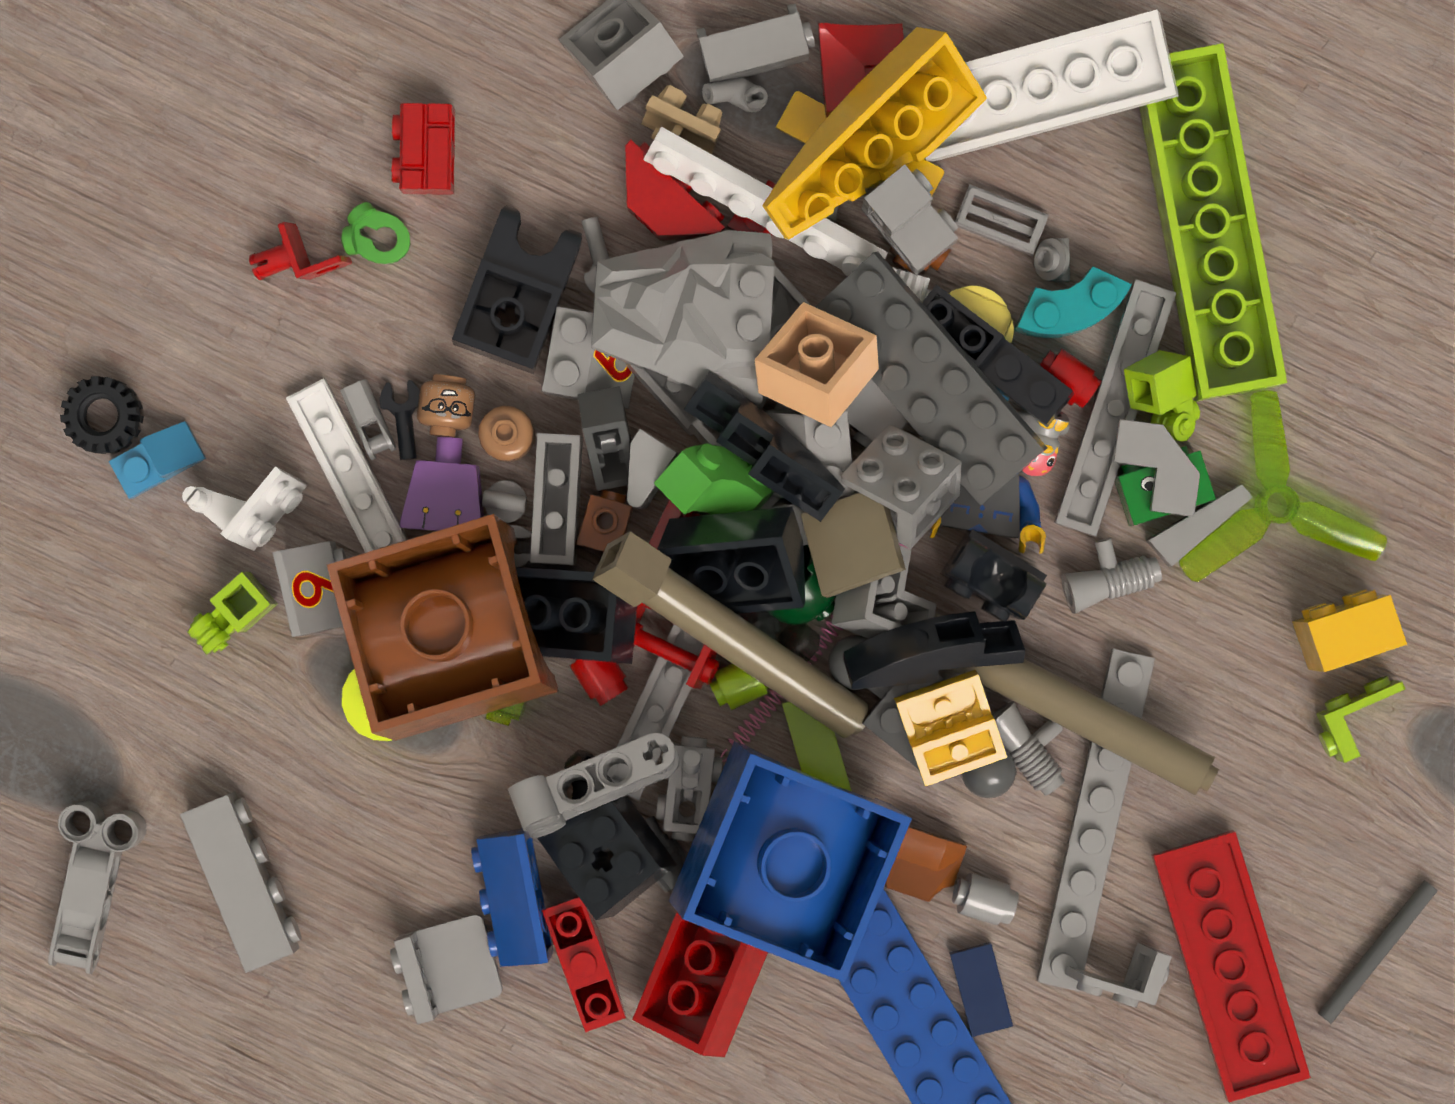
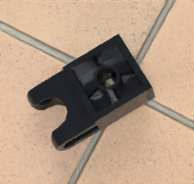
[452,205,582,374]
[940,529,1047,622]
[537,750,677,920]

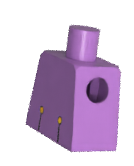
[400,437,484,531]

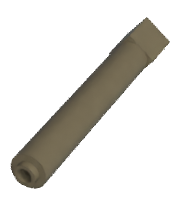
[592,531,868,738]
[935,613,1219,795]

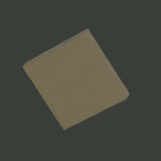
[801,493,906,598]

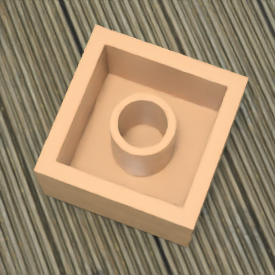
[755,302,879,427]

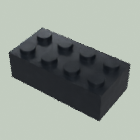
[516,567,637,664]

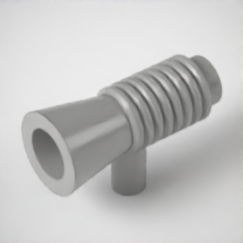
[1061,538,1162,614]
[992,701,1065,796]

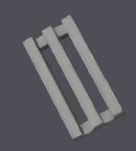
[955,184,1049,256]

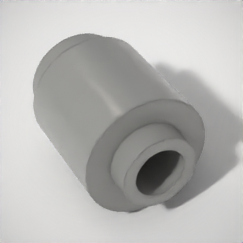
[952,873,1019,925]

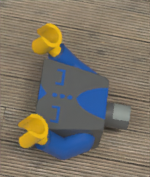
[930,474,1046,554]

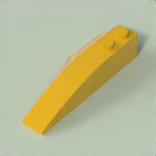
[762,27,987,239]

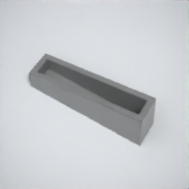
[1146,484,1253,567]

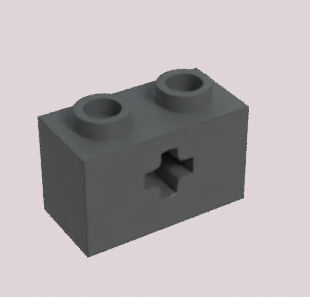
[577,386,632,491]

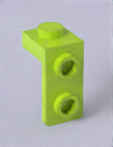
[1316,676,1406,763]

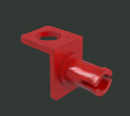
[249,222,352,280]

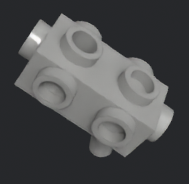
[656,736,723,841]

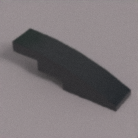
[684,371,845,522]

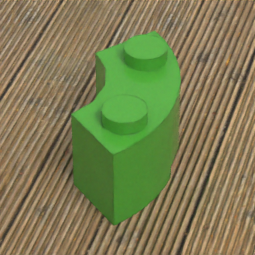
[654,443,775,514]

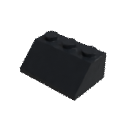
[657,506,805,614]

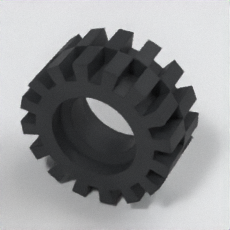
[60,376,144,454]

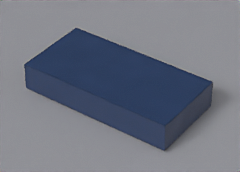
[949,942,1013,1037]

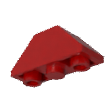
[625,140,725,240]
[542,897,626,1033]

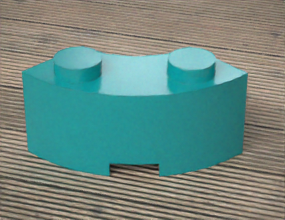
[1014,266,1132,338]

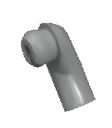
[702,78,768,112]

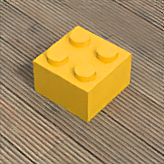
[1292,589,1407,672]

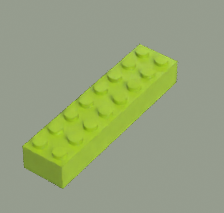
[1139,43,1287,402]

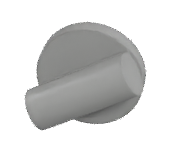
[1034,238,1070,282]
[482,480,527,523]

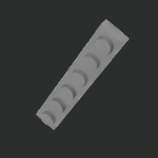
[1054,279,1176,537]

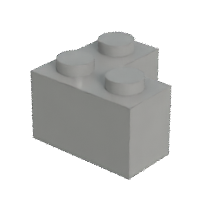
[861,165,958,275]
[831,545,936,639]

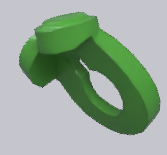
[341,202,411,264]

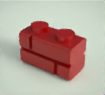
[391,103,455,195]

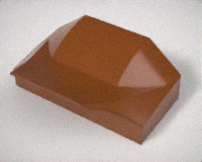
[885,825,967,902]

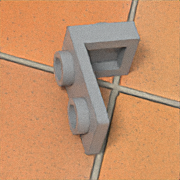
[1065,942,1172,1007]

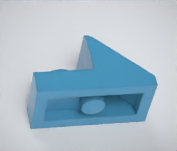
[109,421,206,499]

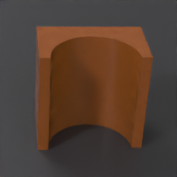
[327,514,559,741]

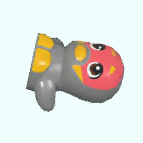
[1017,411,1070,477]

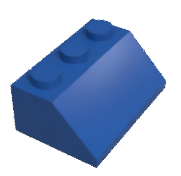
[471,828,554,967]

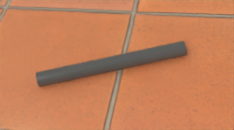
[1318,880,1438,1024]

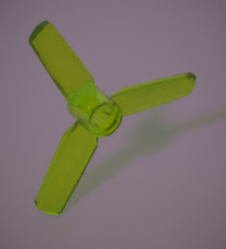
[1179,390,1387,582]

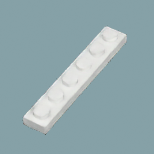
[643,127,888,276]

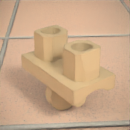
[642,85,723,154]

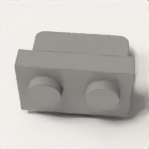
[390,914,503,1025]

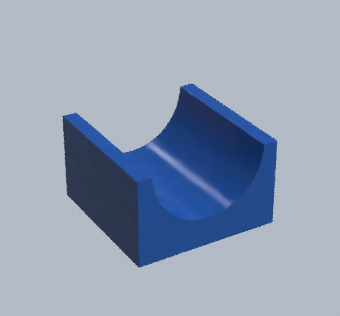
[669,741,912,982]

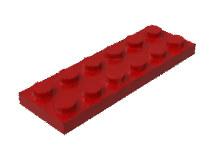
[1151,830,1311,1103]

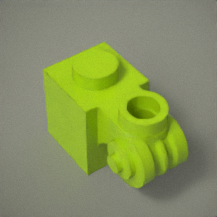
[1123,350,1200,442]
[187,572,278,655]

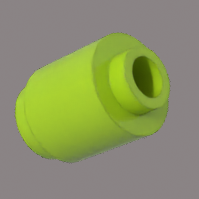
[710,664,769,711]

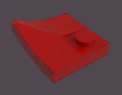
[818,23,904,118]

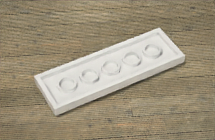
[926,10,1179,162]

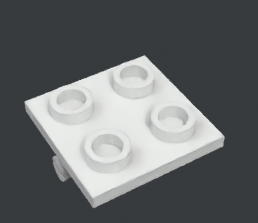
[182,466,308,551]

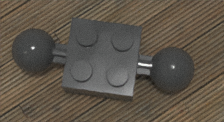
[828,635,1016,798]

